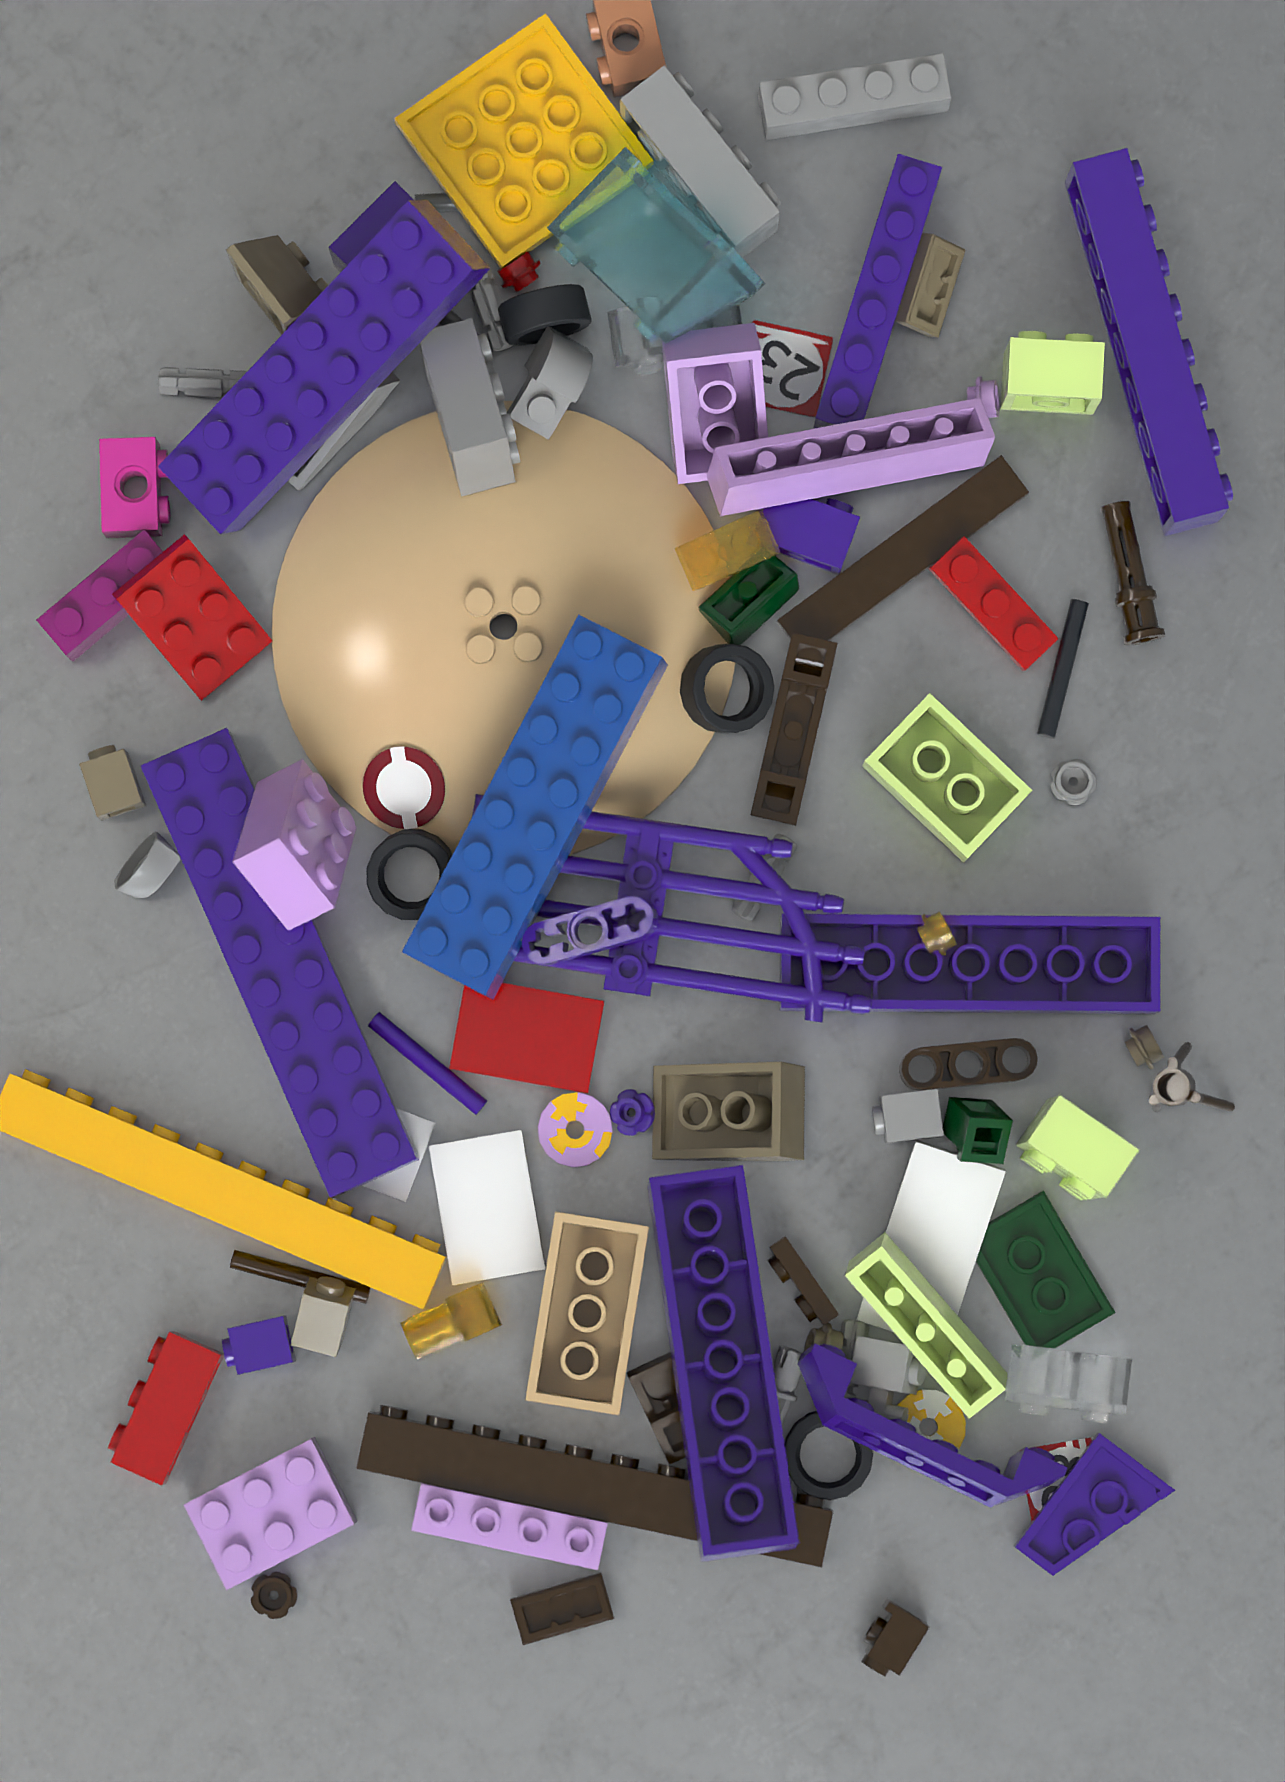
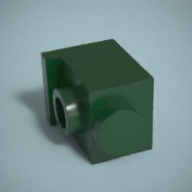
[943,1097,1013,1164]

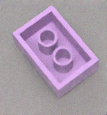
[661,323,768,484]
[233,759,357,931]
[184,1437,357,1590]

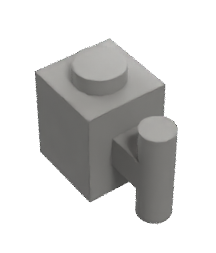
[850,1336,927,1422]

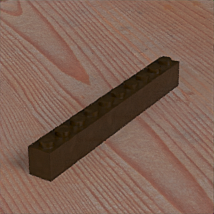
[356,1405,833,1568]

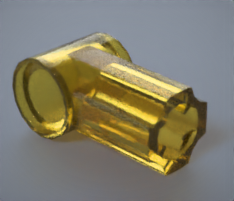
[400,1282,502,1360]

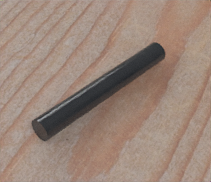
[1037,599,1089,739]

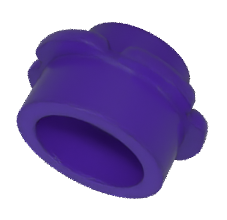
[610,1089,655,1136]

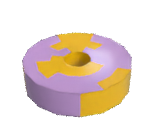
[538,1092,613,1168]

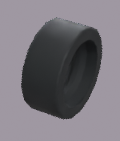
[498,284,592,346]
[680,644,775,733]
[367,829,453,920]
[784,1411,874,1500]

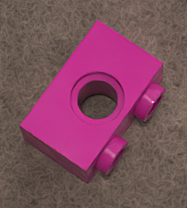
[99,437,170,538]

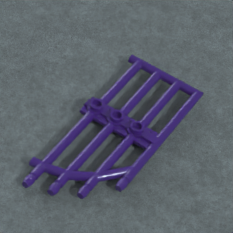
[472,794,872,1023]

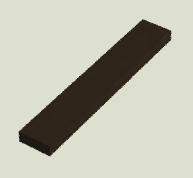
[777,455,1029,641]

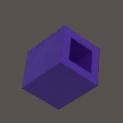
[222,1315,296,1375]

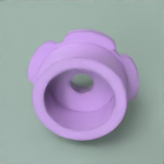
[967,376,1000,418]

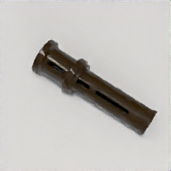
[1101,501,1165,645]

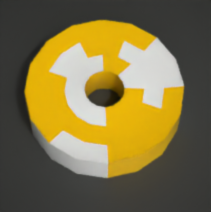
[896,1389,966,1450]

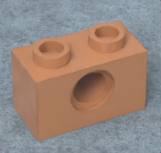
[586,0,666,97]

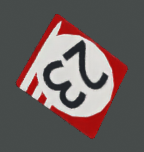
[752,320,833,417]

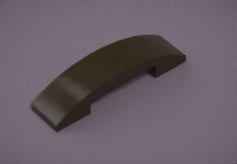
[750,632,838,826]

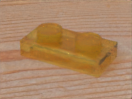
[675,510,780,591]

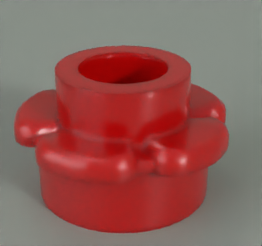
[497,251,541,292]

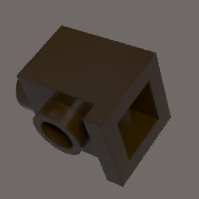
[861,1598,930,1677]

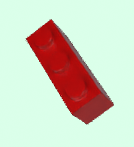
[108,1331,224,1486]

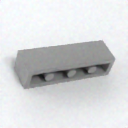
[758,53,951,140]

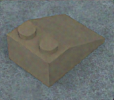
[226,235,328,335]
[652,1062,805,1161]

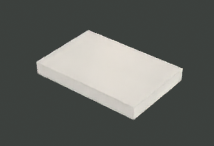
[429,1130,545,1285]

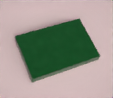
[976,1190,1115,1361]

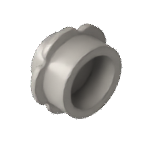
[1051,759,1097,805]

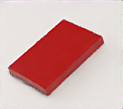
[449,983,605,1094]

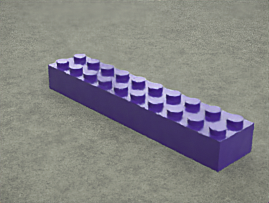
[141,728,419,1198]

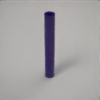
[368,1012,488,1115]

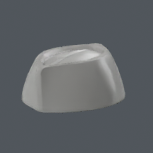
[114,831,181,899]

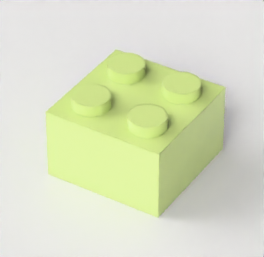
[1000,331,1105,415]

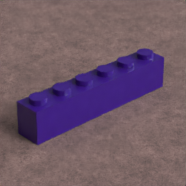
[813,154,942,428]

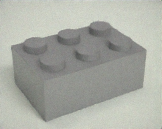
[420,318,520,497]

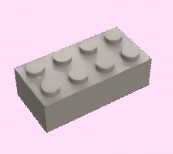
[620,65,781,265]

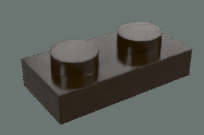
[767,1236,839,1325]

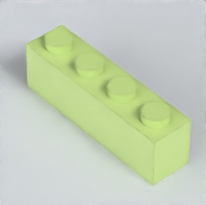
[845,1232,1008,1419]

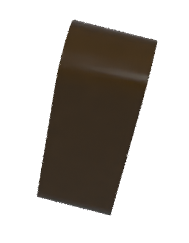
[899,1038,1038,1091]

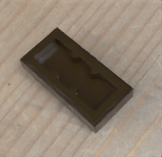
[510,1572,614,1645]

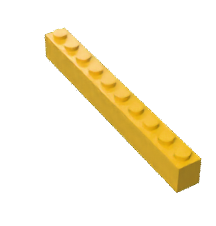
[0,1069,447,1309]

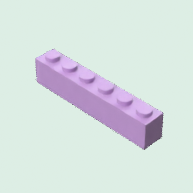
[707,398,995,516]

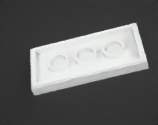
[856,1140,1006,1332]

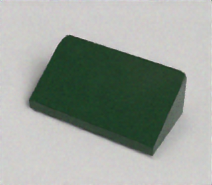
[698,547,799,645]

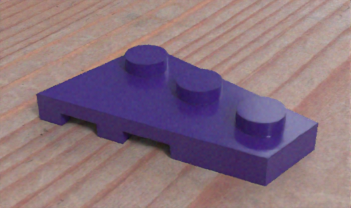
[1014,1433,1175,1576]

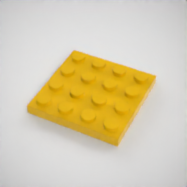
[394,13,654,269]

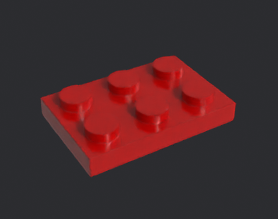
[112,534,273,701]

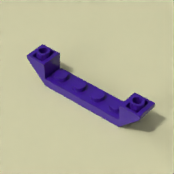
[798,1343,1068,1508]

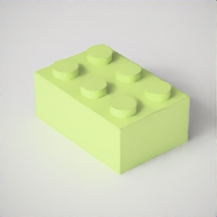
[862,693,1032,863]
[1016,1095,1139,1201]

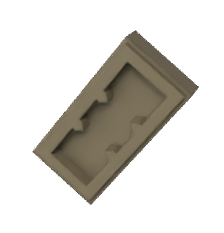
[895,233,966,338]

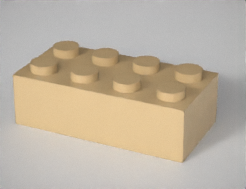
[525,1212,649,1415]

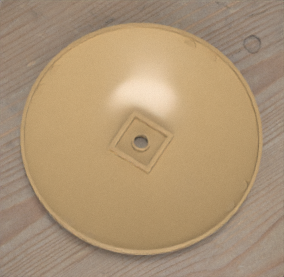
[272,401,735,855]

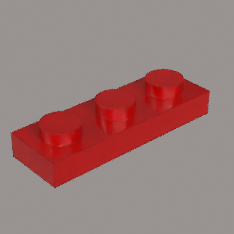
[928,536,1059,671]

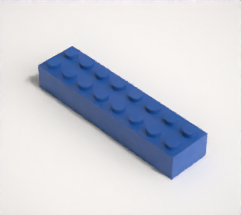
[402,614,668,1000]

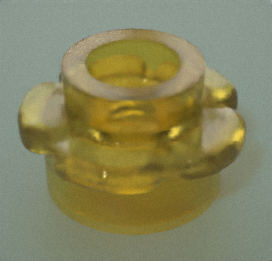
[917,911,957,956]

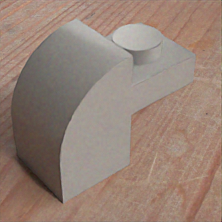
[507,326,593,440]

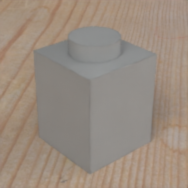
[872,1089,944,1144]

